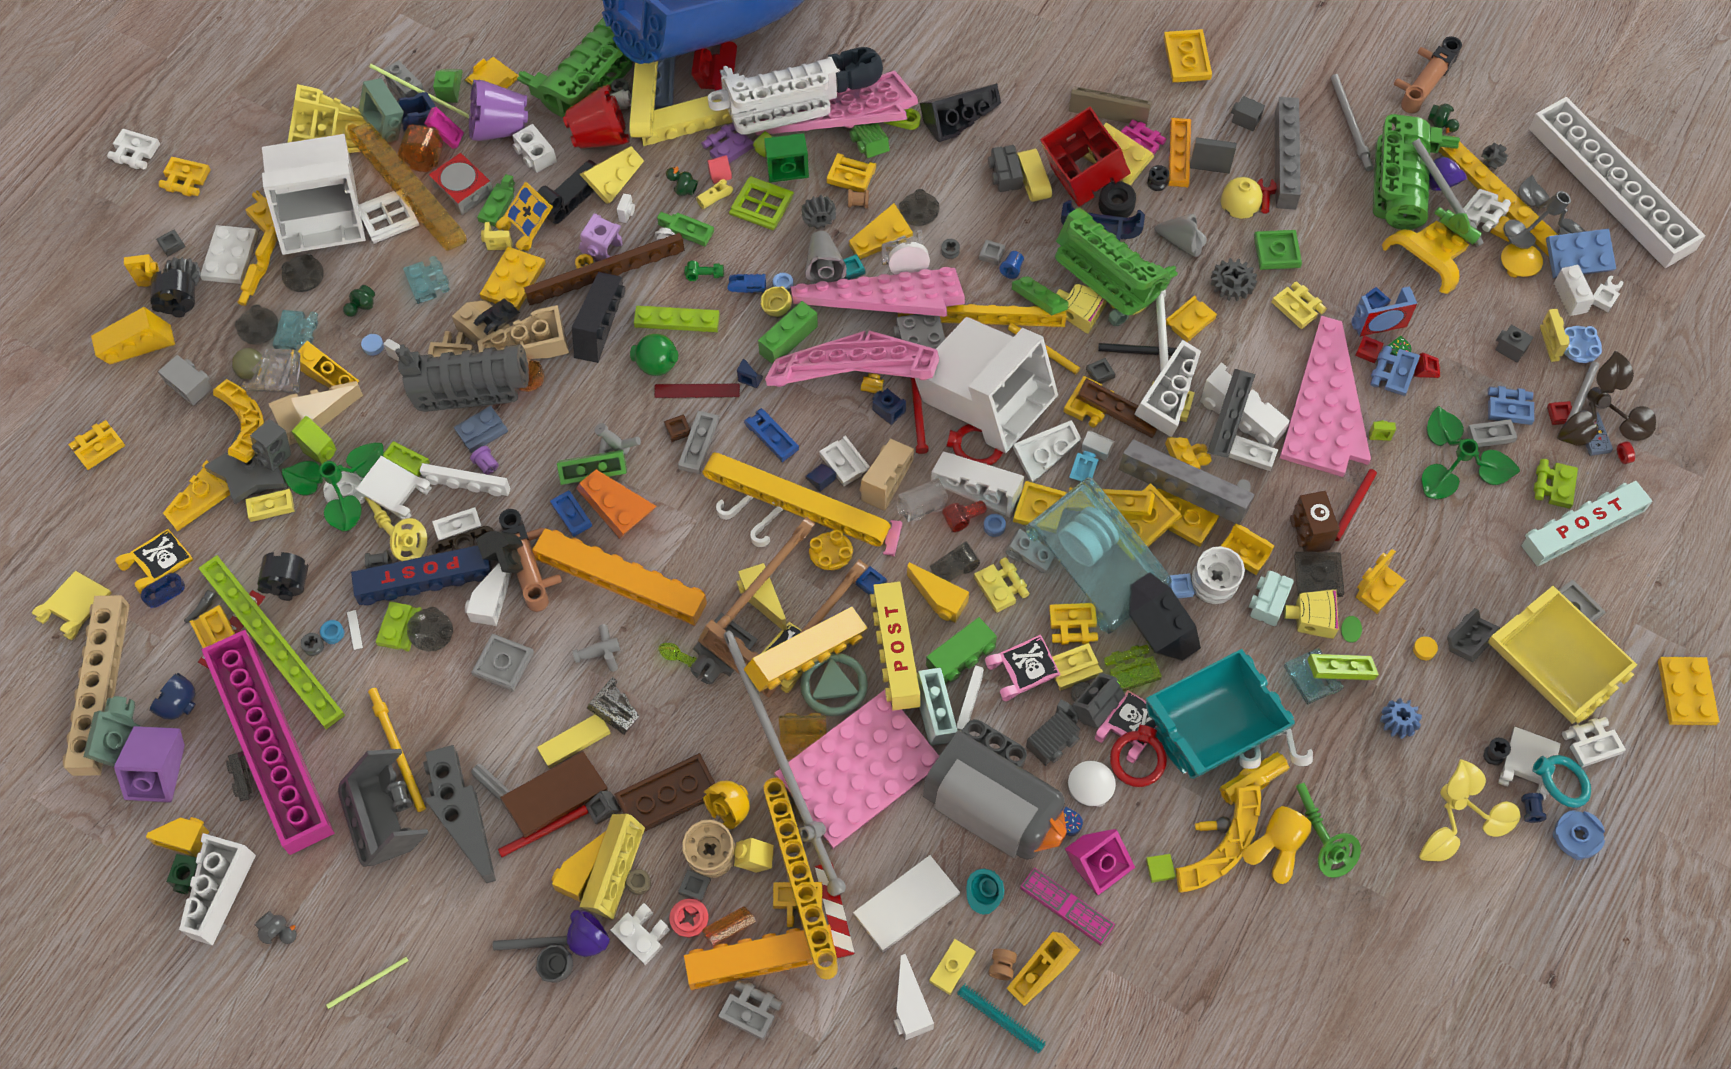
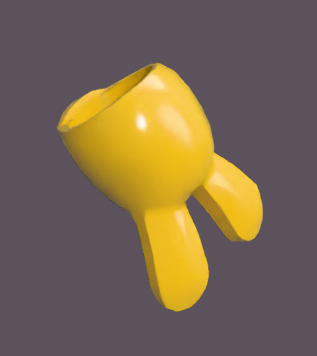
[1243,806,1311,884]

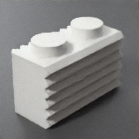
[1553,265,1595,316]

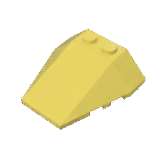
[287,84,373,153]

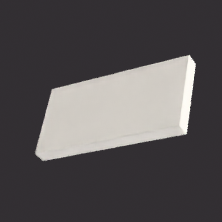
[853,855,960,952]

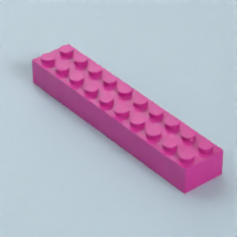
[201,630,335,855]

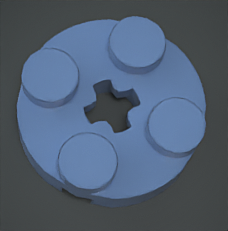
[1553,810,1605,860]

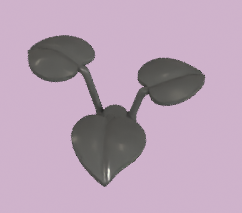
[1503,175,1586,249]

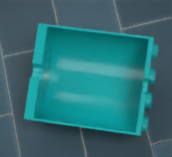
[1146,649,1295,779]

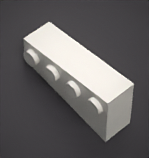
[1134,340,1201,437]
[1200,362,1290,448]
[931,451,1024,518]
[179,833,256,945]

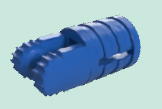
[727,274,766,293]

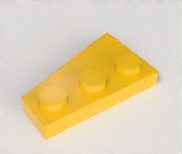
[849,203,913,260]

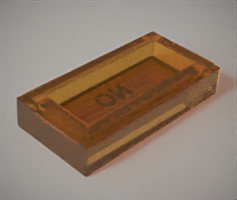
[702,906,756,946]

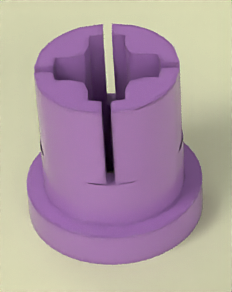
[470,446,499,475]

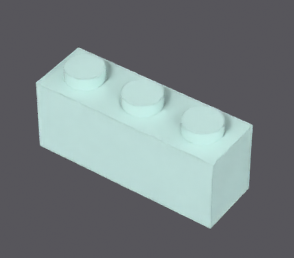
[917,668,958,746]

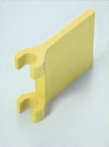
[32,571,111,640]

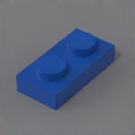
[550,490,592,537]

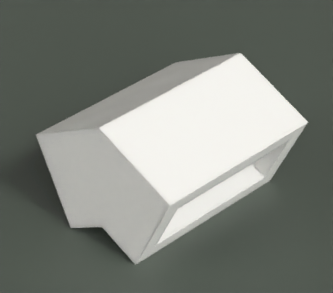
[1081,431,1115,461]

